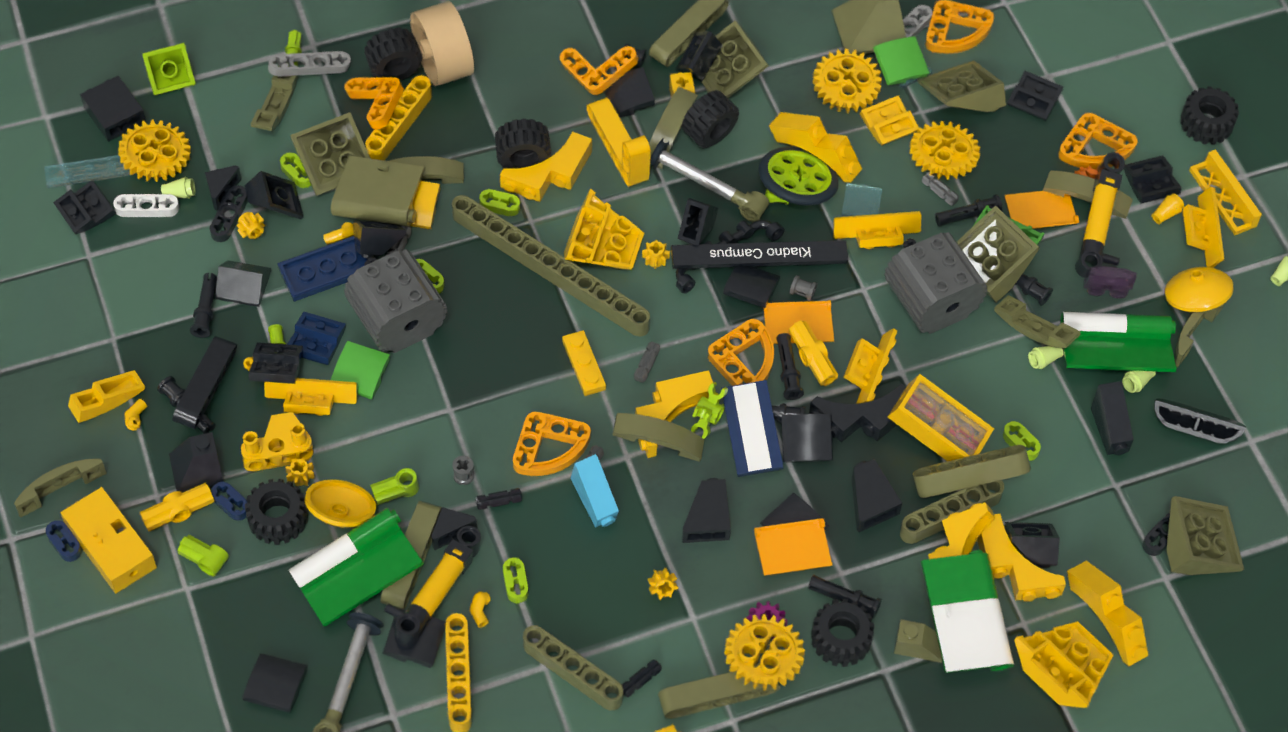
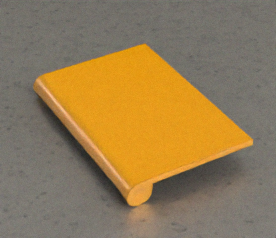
[1004,191,1079,229]
[763,300,834,344]
[754,518,832,576]

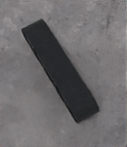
[172,336,237,429]

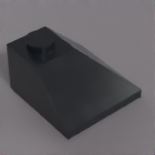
[245,171,304,219]
[353,220,406,258]
[169,432,224,493]
[1005,522,1060,568]

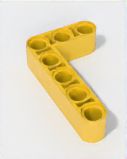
[586,98,651,187]

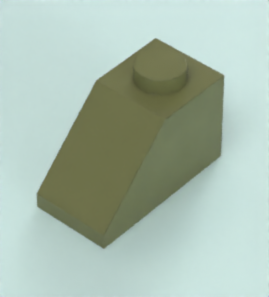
[894,619,942,663]

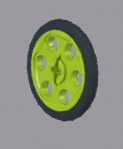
[758,147,839,205]

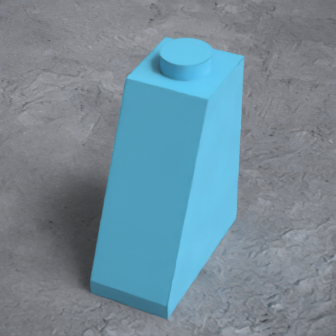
[570,454,619,527]

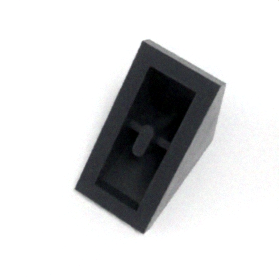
[205,165,242,211]
[431,507,477,550]

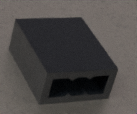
[80,75,146,142]

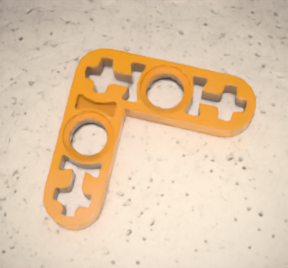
[560,46,638,95]
[344,77,403,129]

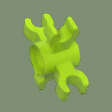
[691,382,728,439]

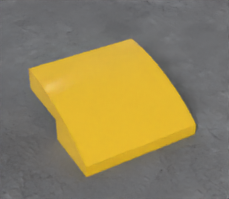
[860,95,919,146]
[410,181,440,229]

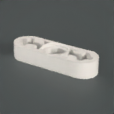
[113,194,179,217]

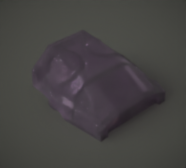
[1084,266,1137,299]

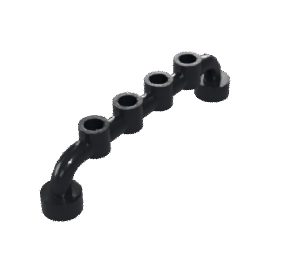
[675,220,785,293]

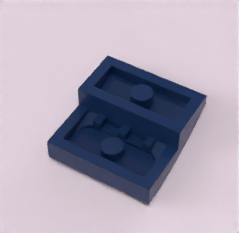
[287,312,346,365]

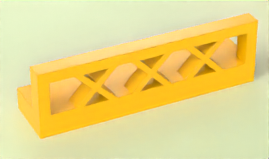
[1189,149,1262,236]

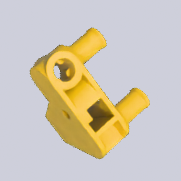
[241,412,314,471]

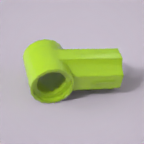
[370,468,419,505]
[177,535,229,577]

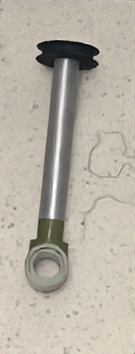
[650,138,769,222]
[313,612,383,732]

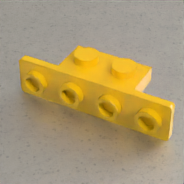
[1182,186,1224,268]
[833,211,921,249]
[844,328,897,404]
[264,378,357,416]

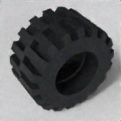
[364,27,423,81]
[1180,87,1239,145]
[682,90,740,148]
[495,118,551,169]
[245,479,308,545]
[811,599,874,667]

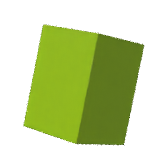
[142,43,196,95]

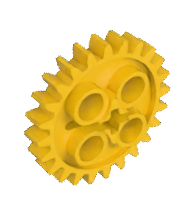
[812,49,882,113]
[118,120,190,182]
[909,121,980,180]
[724,614,805,690]

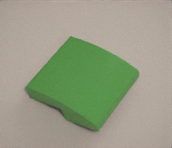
[873,36,929,85]
[331,341,390,399]

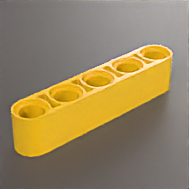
[366,75,432,161]
[445,613,472,732]

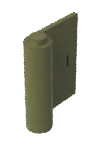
[331,156,425,227]

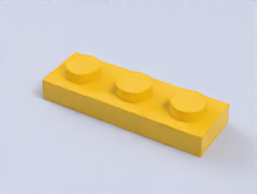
[562,330,606,396]

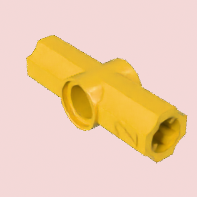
[789,320,838,386]
[139,482,214,532]

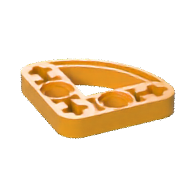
[925,0,994,53]
[1058,113,1138,169]
[708,319,774,386]
[513,412,591,476]

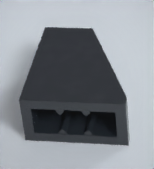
[678,198,718,246]
[1091,381,1134,455]
[852,459,902,532]
[682,478,731,543]

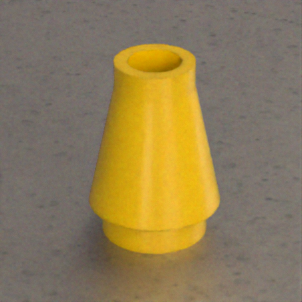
[1151,194,1184,224]

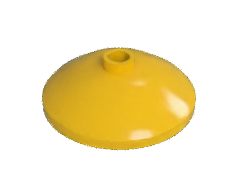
[1165,267,1234,312]
[305,480,376,528]

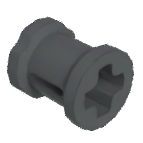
[789,275,818,301]
[452,456,474,485]

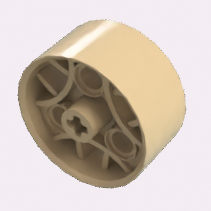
[410,1,474,86]

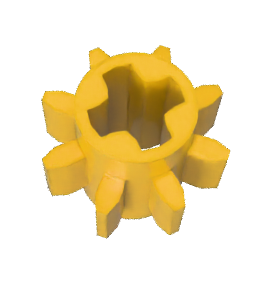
[236,212,265,239]
[642,240,670,269]
[285,457,315,486]
[647,568,678,600]

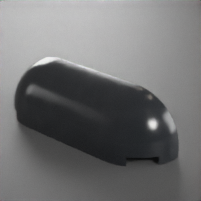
[1155,398,1246,443]

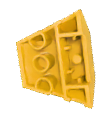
[564,189,644,270]
[1015,622,1113,708]

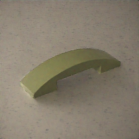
[251,66,298,131]
[649,87,698,169]
[390,156,464,184]
[1043,171,1133,219]
[994,295,1081,348]
[1174,303,1225,368]
[612,413,704,462]
[14,459,107,518]

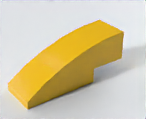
[68,370,145,423]

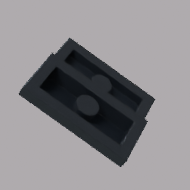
[604,67,655,118]
[1007,71,1063,121]
[1123,155,1182,204]
[53,180,117,234]
[723,266,780,308]
[249,342,303,384]
[782,414,833,463]
[760,493,829,530]
[382,610,446,668]
[243,653,307,713]

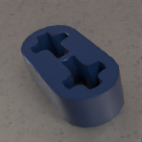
[211,482,247,521]
[46,520,82,562]

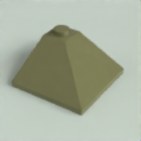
[832,0,906,55]
[701,20,769,98]
[918,61,1006,112]
[290,112,370,196]
[957,206,1040,303]
[1166,496,1244,575]

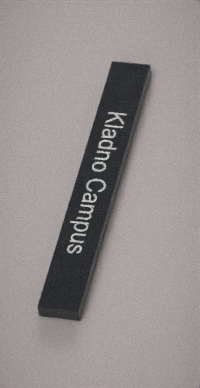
[670,240,848,269]

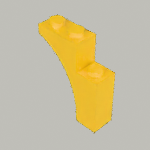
[769,112,862,183]
[500,132,592,202]
[635,370,713,458]
[928,502,995,559]
[977,514,1066,602]
[1067,560,1148,666]

